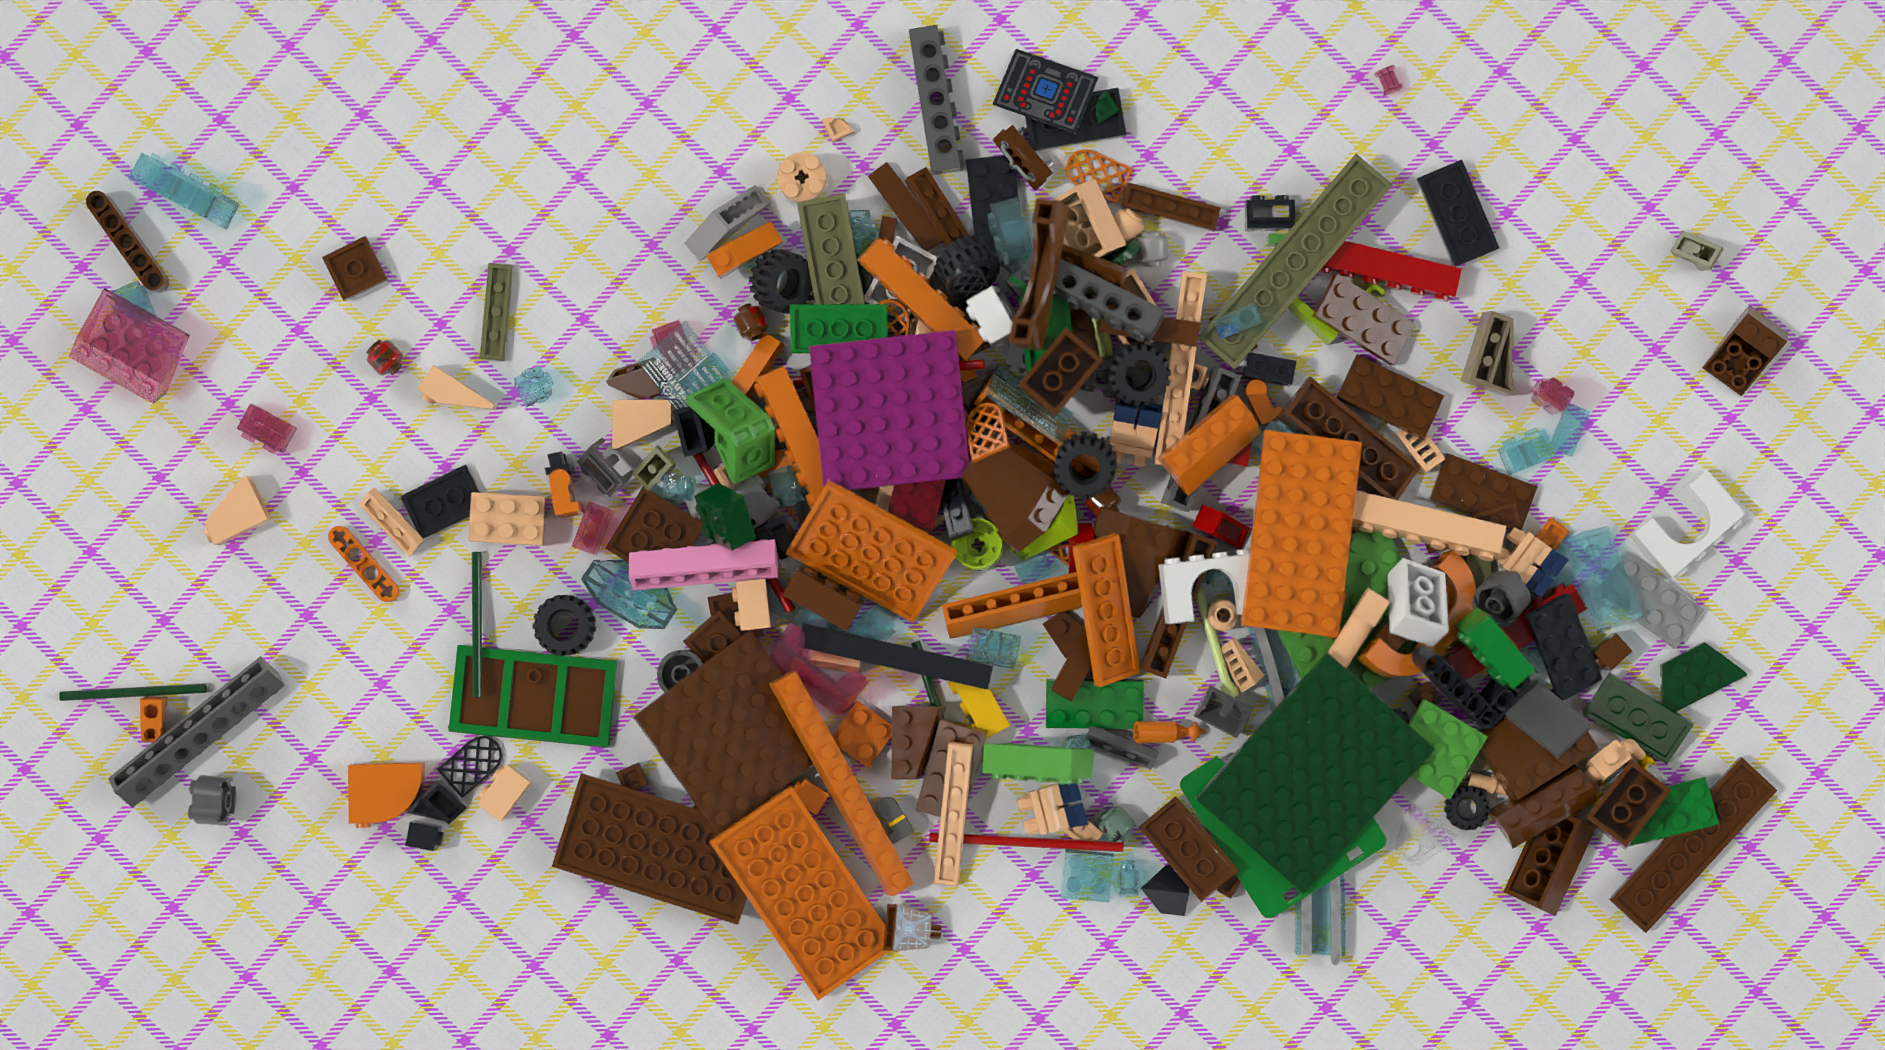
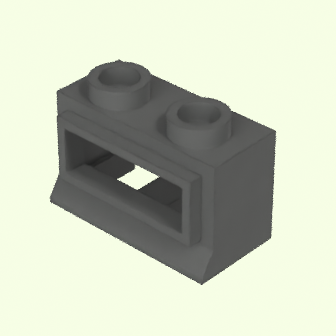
[577,438,634,497]
[1194,685,1254,738]

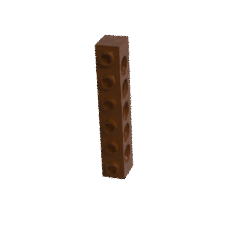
[1140,533,1217,679]

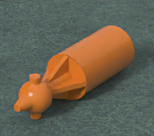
[1133,721,1206,743]

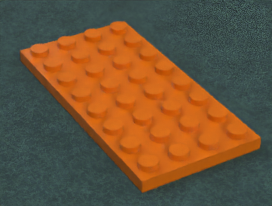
[1241,430,1362,637]
[709,786,889,1000]

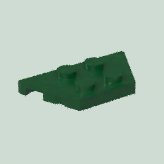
[1660,642,1747,712]

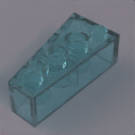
[128,153,240,230]

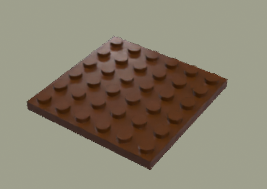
[632,630,813,835]

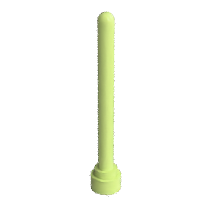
[1196,587,1240,697]

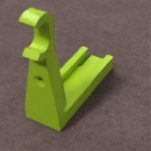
[1288,285,1385,345]
[1008,490,1078,561]

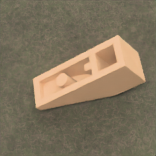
[418,365,498,410]

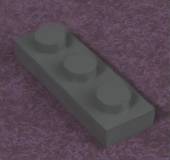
[1083,726,1159,770]

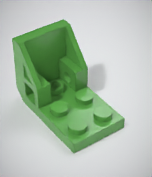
[686,378,775,484]

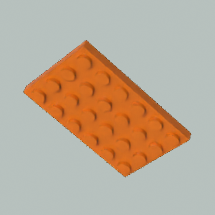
[785,480,958,623]

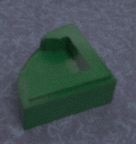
[1095,90,1120,124]

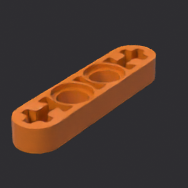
[328,526,399,602]

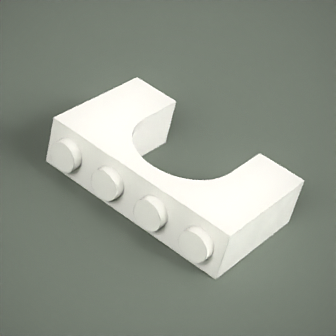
[1629,470,1746,578]
[1159,549,1250,624]

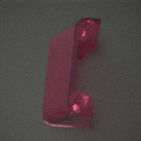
[769,622,870,715]

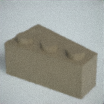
[1461,311,1514,396]

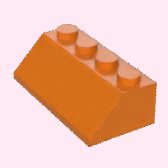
[1157,395,1261,496]

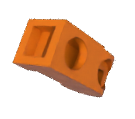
[1244,379,1282,426]
[140,696,167,742]

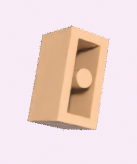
[732,579,771,631]
[477,764,533,821]

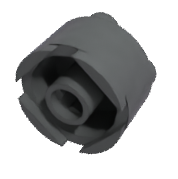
[730,475,780,531]
[1472,571,1531,628]
[657,650,704,693]
[188,775,236,826]

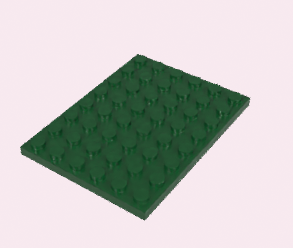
[1195,652,1435,894]

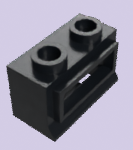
[1245,195,1295,231]

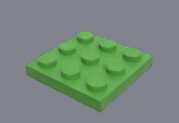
[1409,699,1487,799]

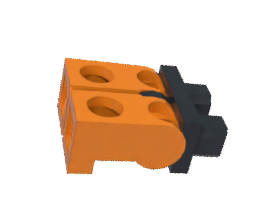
[545,451,585,518]

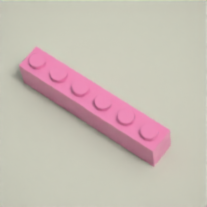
[629,539,778,591]

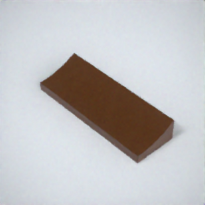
[1275,376,1421,500]

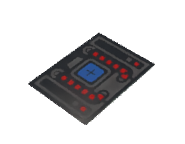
[993,49,1099,134]

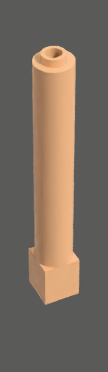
[1328,587,1390,669]

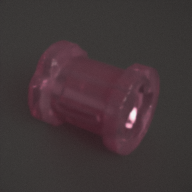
[1374,65,1404,96]

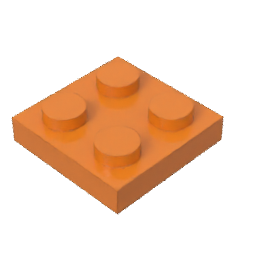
[832,700,892,768]

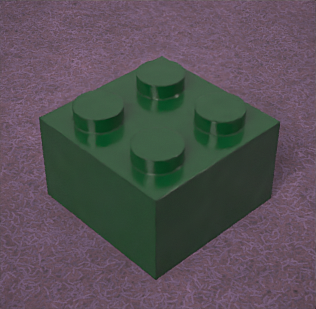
[694,483,756,551]

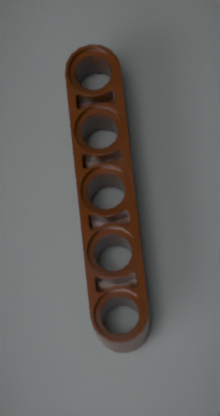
[86,191,169,293]

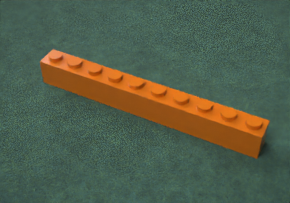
[769,671,914,896]

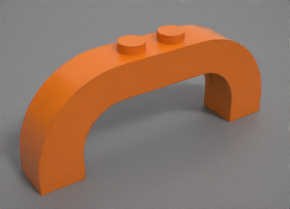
[1356,550,1476,678]

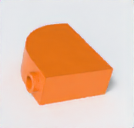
[348,763,425,828]

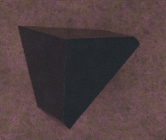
[673,406,715,457]
[754,515,796,560]
[407,780,467,824]
[1141,865,1189,916]

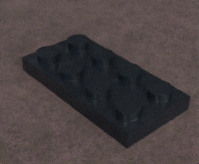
[1025,88,1126,151]
[966,155,1025,254]
[1416,160,1500,267]
[1524,593,1602,701]

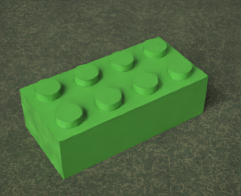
[983,743,1094,784]

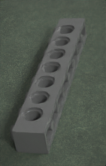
[108,656,285,808]

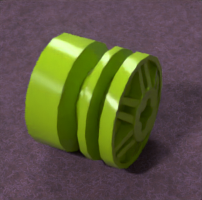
[951,518,1005,571]

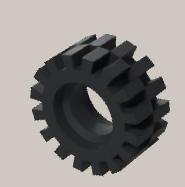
[1444,786,1490,831]

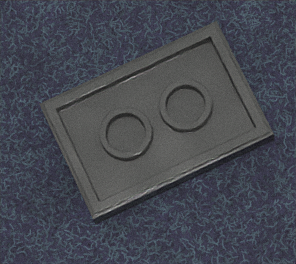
[1504,680,1592,759]

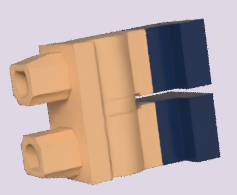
[1109,397,1163,467]
[1496,527,1569,597]
[1017,783,1088,835]

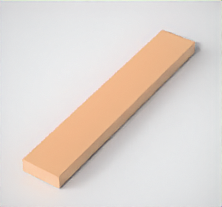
[934,742,974,887]

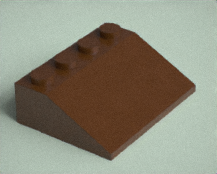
[1479,689,1599,801]

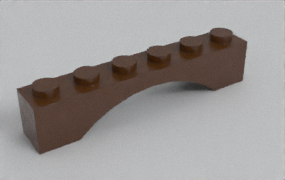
[1008,198,1070,351]

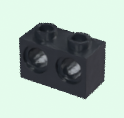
[1242,352,1297,387]

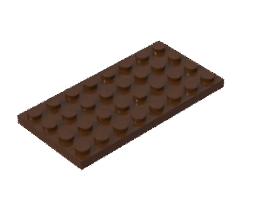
[552,773,747,925]

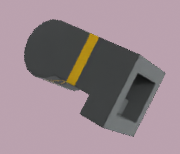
[877,796,914,844]

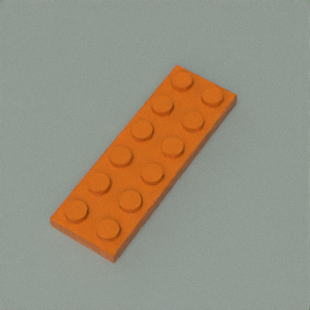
[1073,533,1140,687]

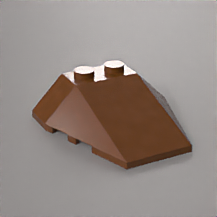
[962,435,1069,552]
[1093,506,1190,618]

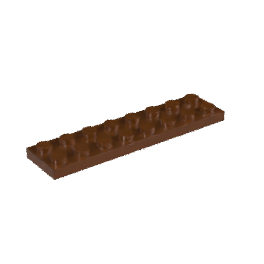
[1609,757,1778,933]

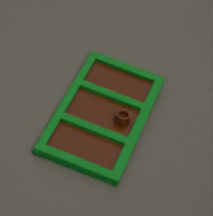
[448,645,617,748]

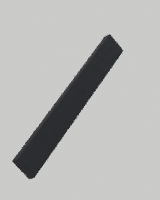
[797,623,993,690]

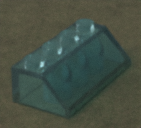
[1561,526,1644,634]

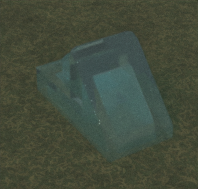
[662,473,696,501]

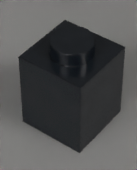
[405,820,444,851]

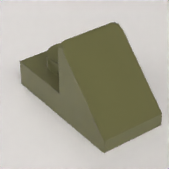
[1670,231,1724,271]

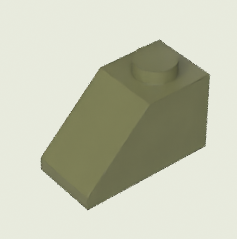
[632,445,676,491]

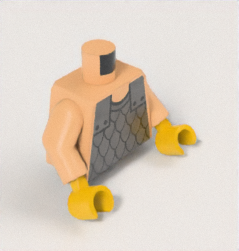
[1584,739,1657,806]

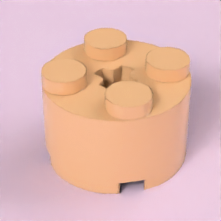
[777,153,827,204]

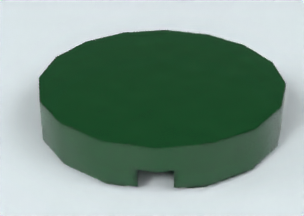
[1104,239,1140,266]

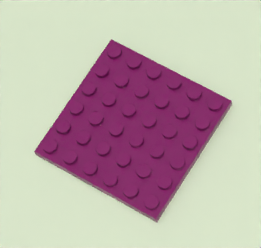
[809,330,970,490]

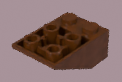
[1702,305,1789,396]

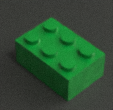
[1454,607,1535,689]

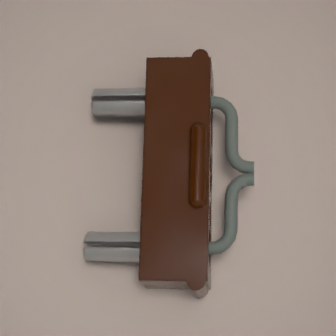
[993,125,1054,191]

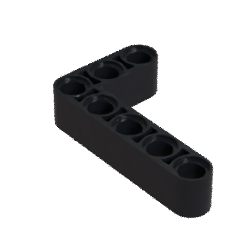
[1411,646,1530,729]

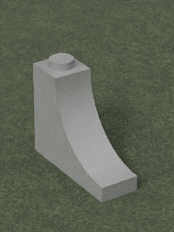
[684,185,770,261]

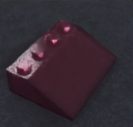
[69,288,190,404]

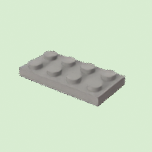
[1596,552,1704,649]

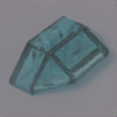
[581,560,677,629]

